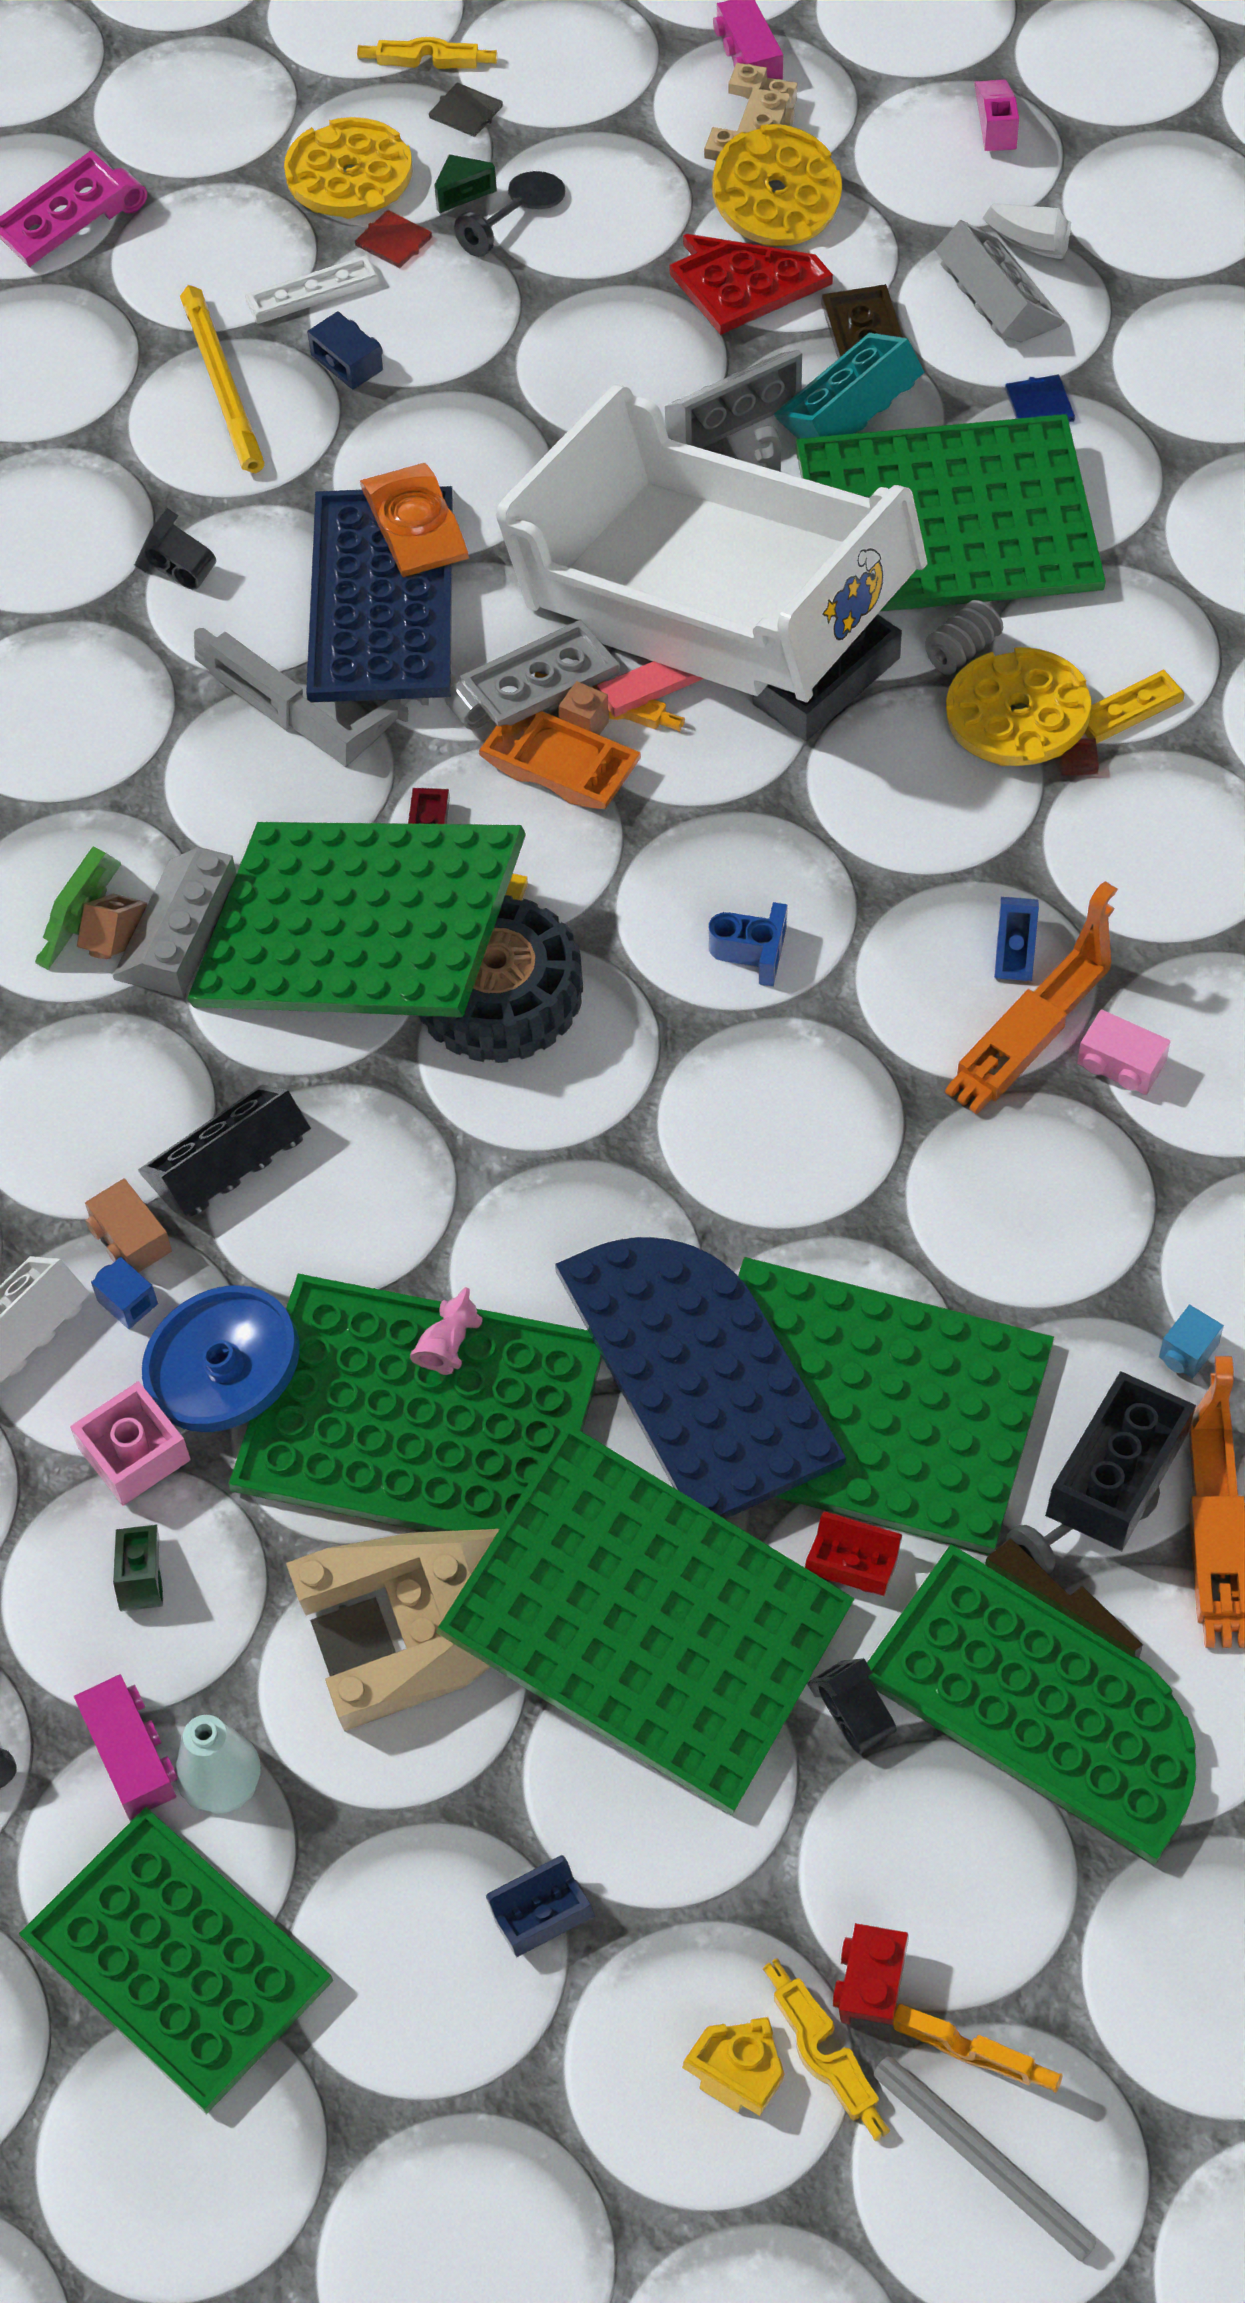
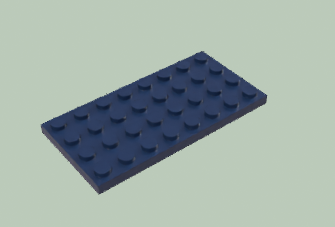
[306,486,453,703]

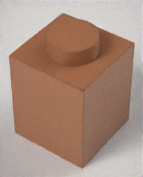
[558,681,609,735]

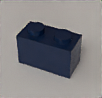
[307,311,383,390]

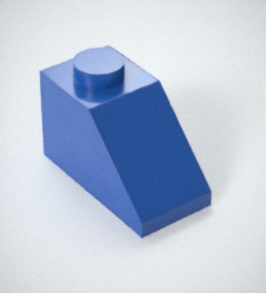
[994,897,1039,981]

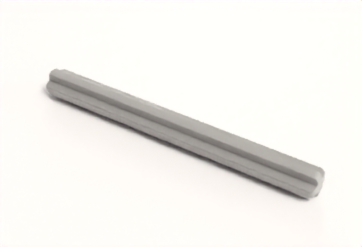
[874,2056,1096,2261]

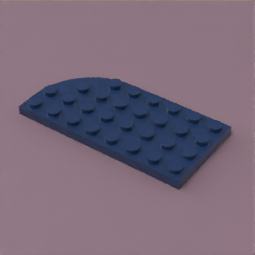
[555,1237,846,1519]

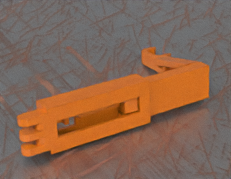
[945,881,1118,1114]
[1189,1356,1245,1648]

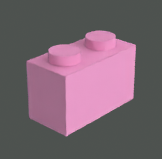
[1077,1009,1171,1095]

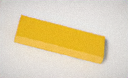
[1084,669,1185,745]

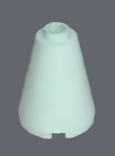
[175,1715,261,1814]

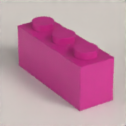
[713,0,783,80]
[74,1674,178,1820]

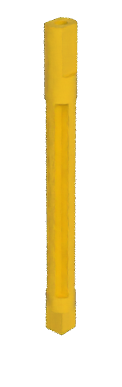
[180,285,264,474]

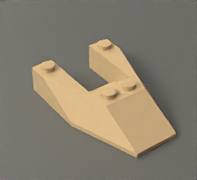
[286,1529,499,1731]

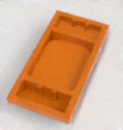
[360,463,469,577]
[479,711,641,809]

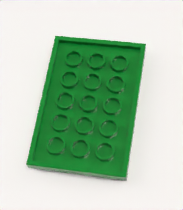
[19,1807,333,2115]

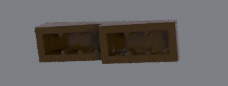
[985,1538,1143,1658]

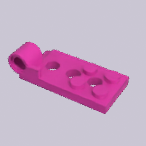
[0,150,147,267]

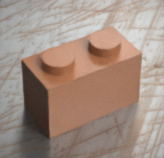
[85,1178,172,1273]

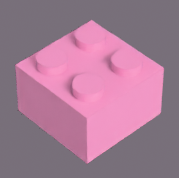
[70,1381,191,1506]

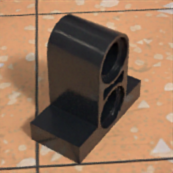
[134,508,216,590]
[807,1658,897,1755]

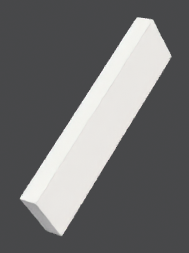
[245,255,380,324]

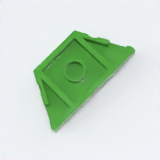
[35,846,121,970]

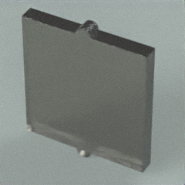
[428,82,503,137]
[310,1597,396,1676]

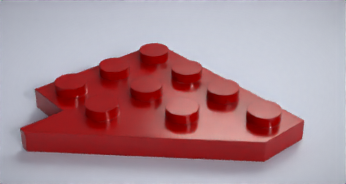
[669,234,833,335]

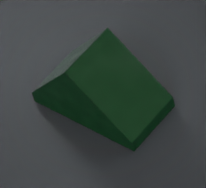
[434,154,497,213]

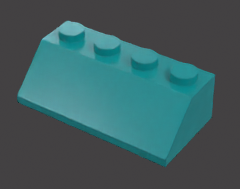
[774,333,925,439]

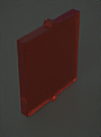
[355,210,432,269]

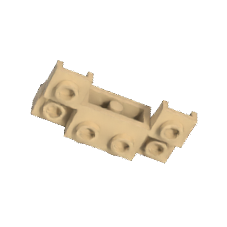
[704,63,798,161]

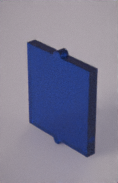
[1005,374,1075,422]

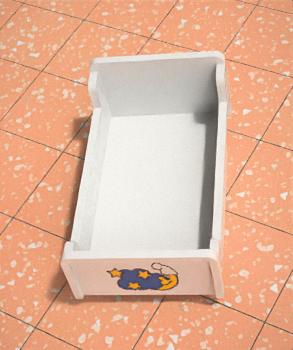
[496,384,928,702]

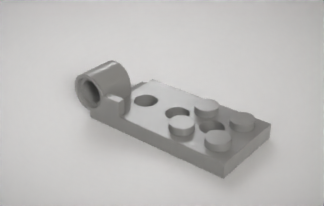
[445,619,619,730]

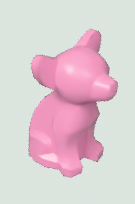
[410,1287,483,1375]

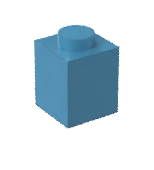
[1159,1304,1224,1379]

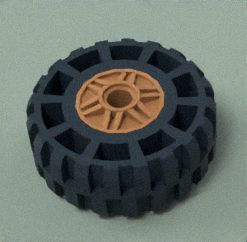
[419,895,583,1063]

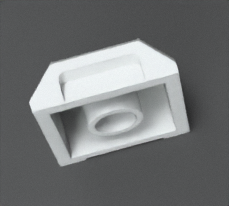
[982,203,1072,259]

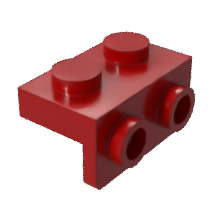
[805,1512,902,1597]
[833,1923,909,2025]

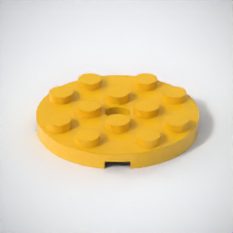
[284,117,413,219]
[712,124,842,246]
[946,647,1091,766]

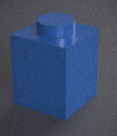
[91,1257,158,1329]

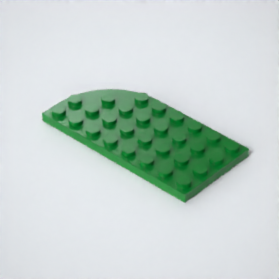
[867,1544,1196,1865]

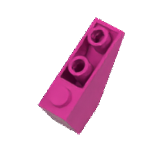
[974,80,1019,151]

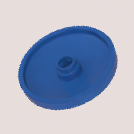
[142,1285,300,1432]

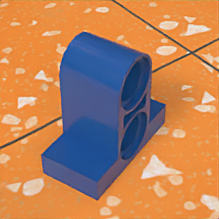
[709,902,788,987]

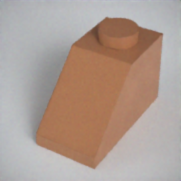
[77,894,147,959]

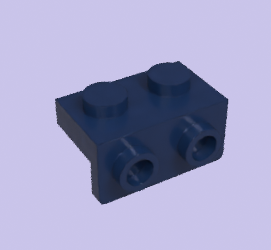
[486,1855,595,1958]

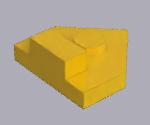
[682,2017,785,2116]

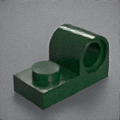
[113,1524,163,1612]

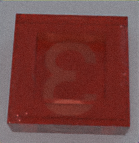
[1060,738,1099,775]

